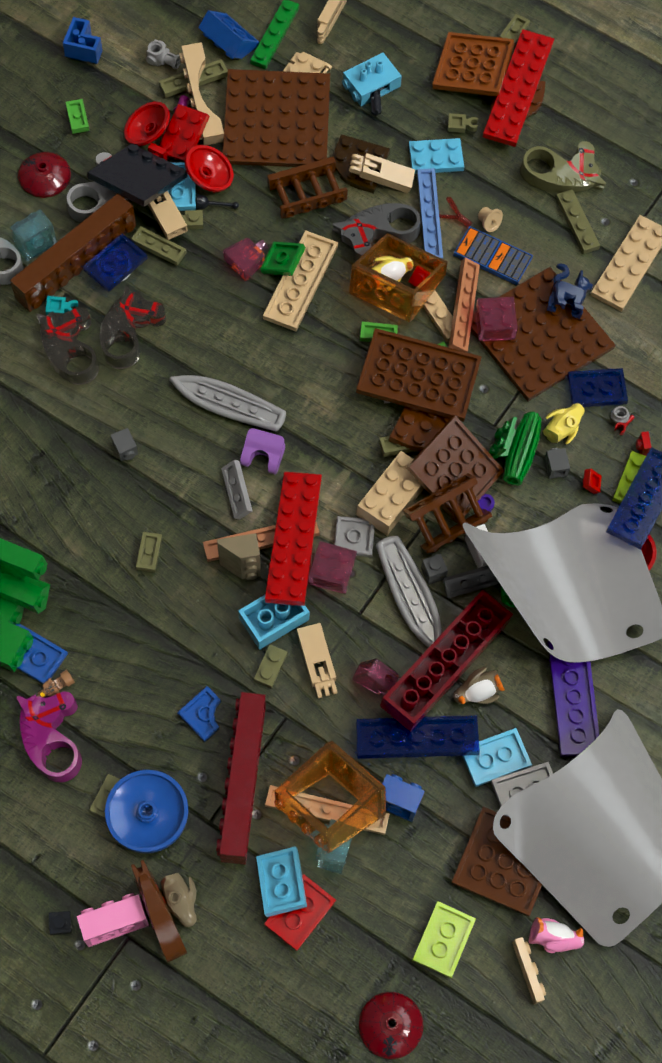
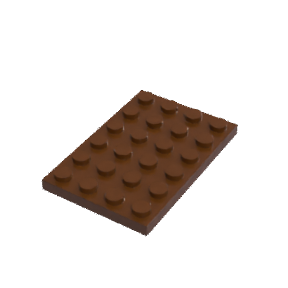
[356,328,482,422]

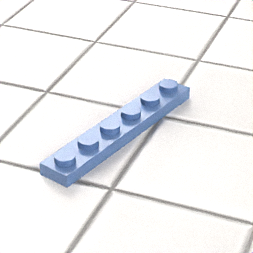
[417,168,443,262]

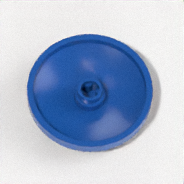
[105,770,188,853]

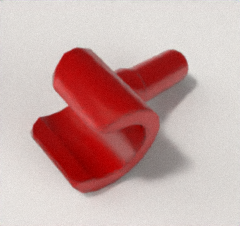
[614,415,635,435]

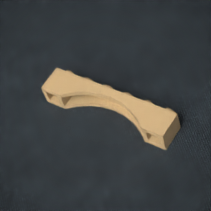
[179,42,224,145]

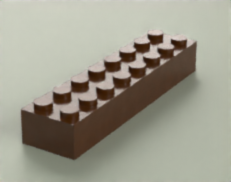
[10,194,136,312]

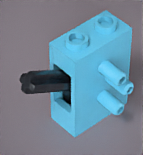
[342,53,402,116]

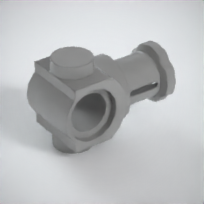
[146,39,181,69]

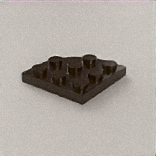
[334,134,390,194]

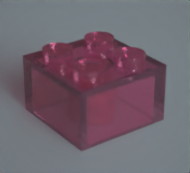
[475,297,518,341]
[309,541,357,594]

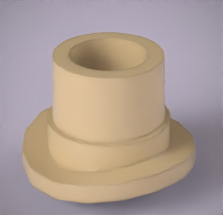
[478,207,503,232]

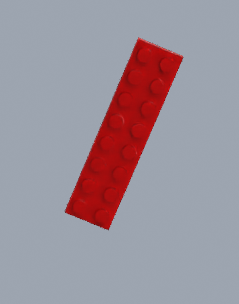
[483,29,555,147]
[265,472,322,606]

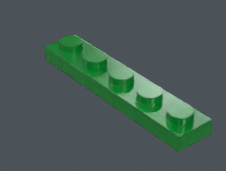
[250,0,299,70]

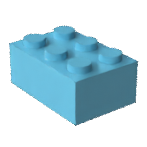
[238,595,310,650]

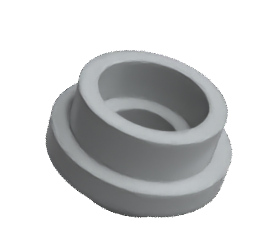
[611,406,630,423]

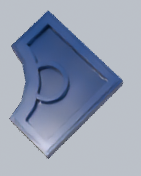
[177,686,221,742]

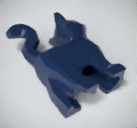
[547,263,593,319]

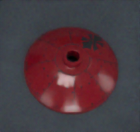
[18,152,71,198]
[359,992,423,1059]

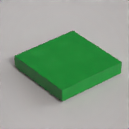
[260,242,306,276]

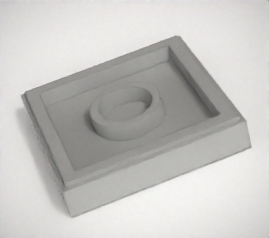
[334,516,375,557]

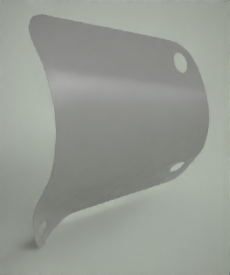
[463,503,662,662]
[493,709,662,947]

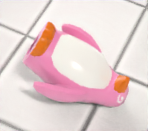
[529,917,584,953]

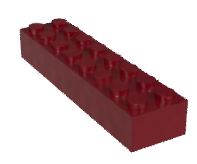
[380,590,513,732]
[216,692,266,865]

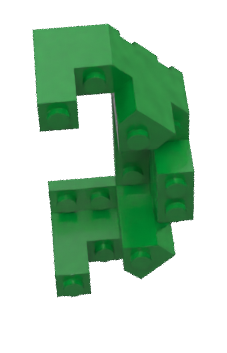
[0,538,50,672]

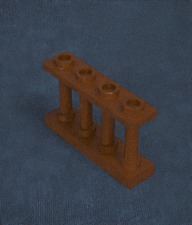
[267,156,348,219]
[403,473,492,554]

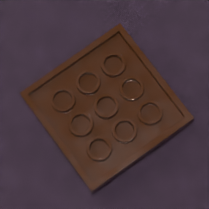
[406,416,504,523]
[452,807,542,917]

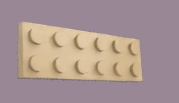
[590,215,662,312]
[263,230,338,331]

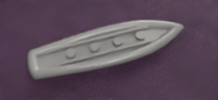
[169,375,286,432]
[376,536,442,648]

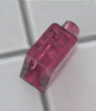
[223,238,268,282]
[352,658,399,695]

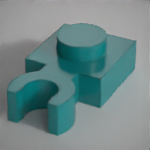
[45,296,78,317]

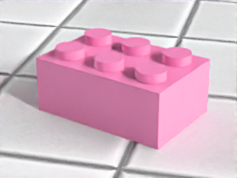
[77,893,149,947]

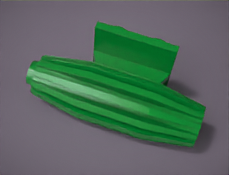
[489,411,542,486]

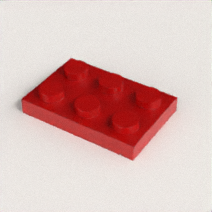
[159,104,210,162]
[264,874,336,951]

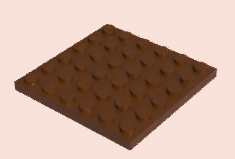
[222,69,330,167]
[471,267,616,402]

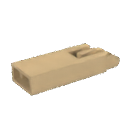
[317,0,347,44]
[349,153,415,193]
[148,191,188,240]
[297,623,337,698]

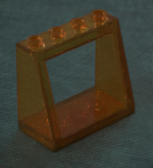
[349,233,448,323]
[274,740,386,853]

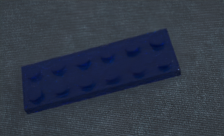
[606,447,662,550]
[356,715,480,759]

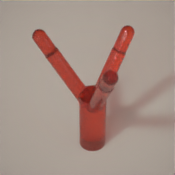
[439,197,472,228]

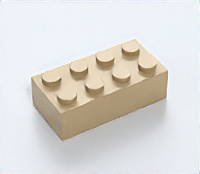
[356,451,424,536]

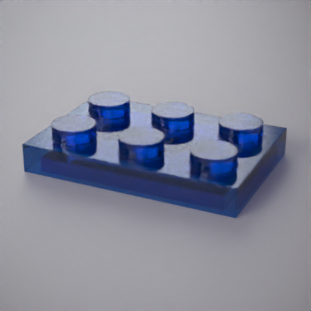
[83,234,148,292]
[568,368,628,407]

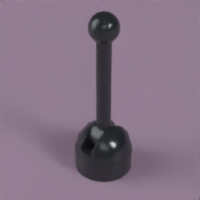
[196,194,239,209]

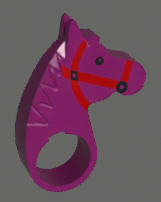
[17,692,82,782]

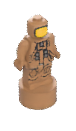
[37,669,75,698]

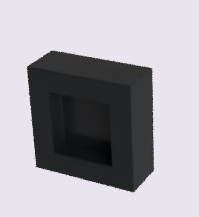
[49,911,72,935]

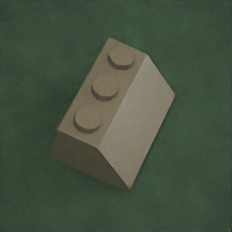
[217,533,261,580]

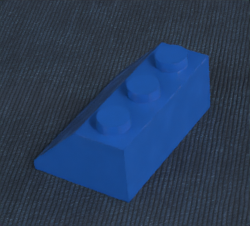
[198,10,260,59]

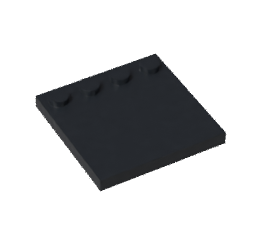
[87,144,188,207]

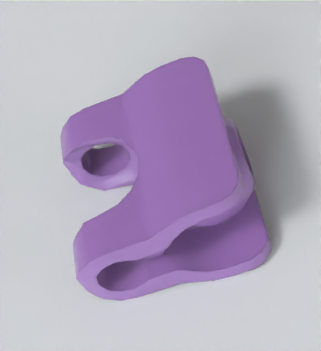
[240,428,286,474]

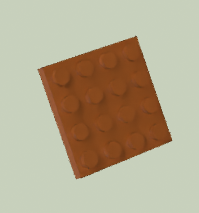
[432,32,514,96]

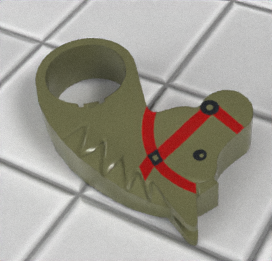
[520,141,606,193]

